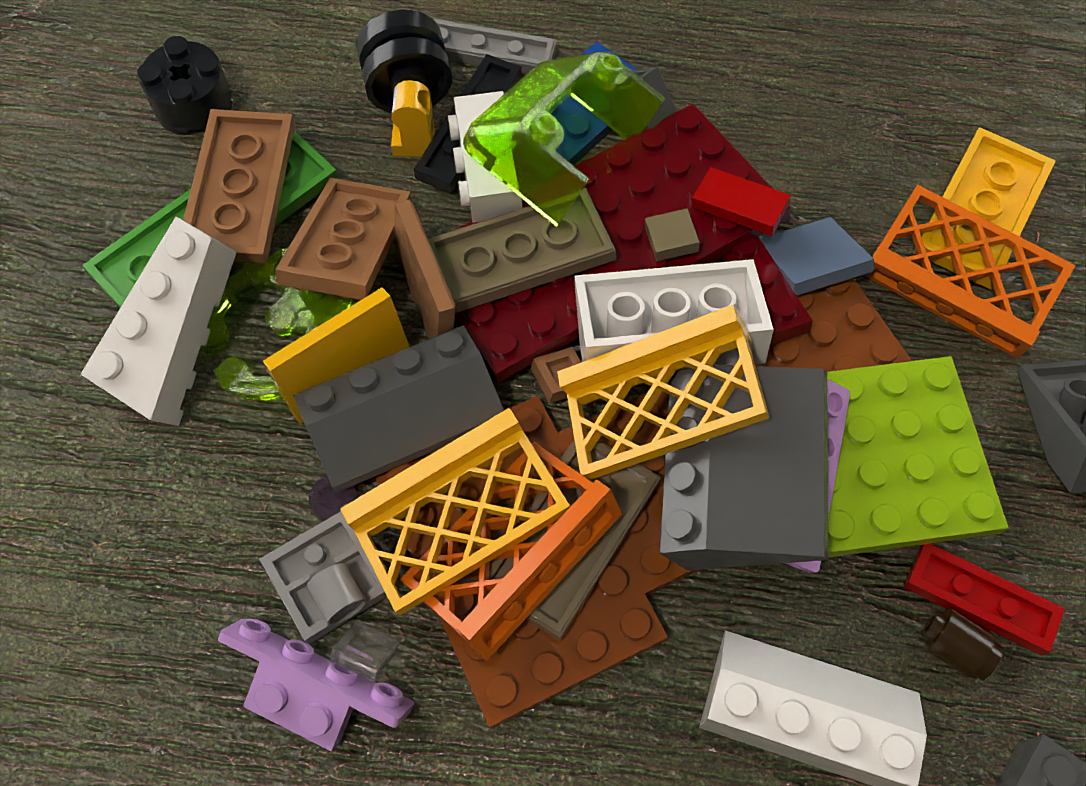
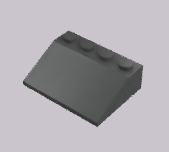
[660,365,828,570]

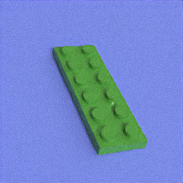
[82,131,339,308]

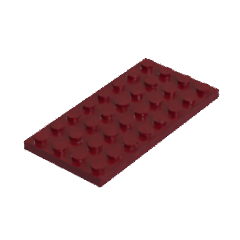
[453,104,791,383]

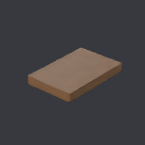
[395,199,456,339]

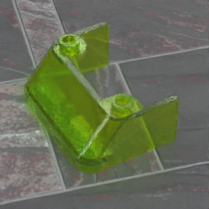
[463,52,666,227]

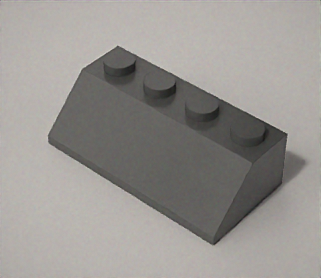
[293,325,504,493]

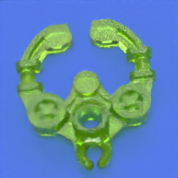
[201,247,354,401]

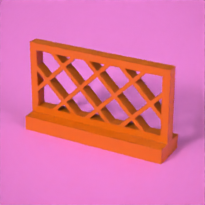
[862,184,1076,359]
[400,442,622,661]

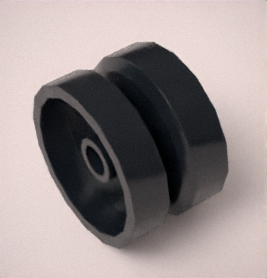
[356,9,453,113]

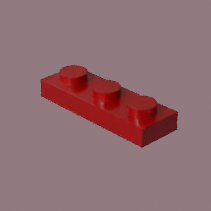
[903,544,1065,656]

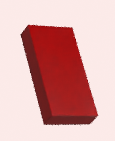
[692,167,791,236]

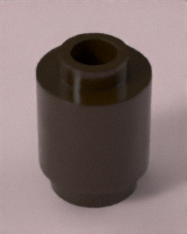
[921,608,1004,681]

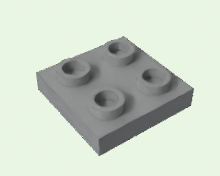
[259,511,387,644]

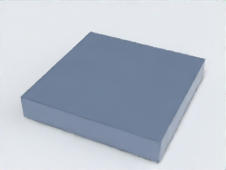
[760,217,874,296]

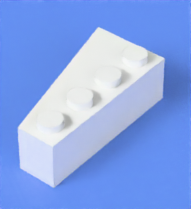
[81,217,236,426]

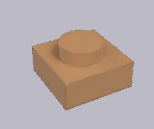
[531,347,581,403]

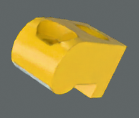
[391,80,435,157]

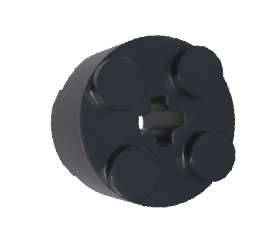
[137,36,232,135]

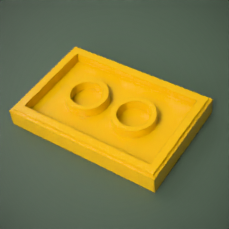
[263,287,410,424]

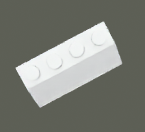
[575,259,774,371]
[699,630,927,786]

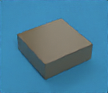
[645,208,700,261]

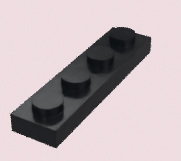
[414,54,522,193]

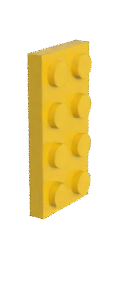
[913,127,1056,290]

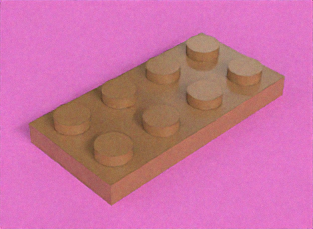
[183,109,295,264]
[275,177,410,300]

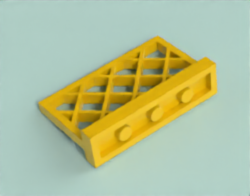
[557,305,770,480]
[340,408,570,616]

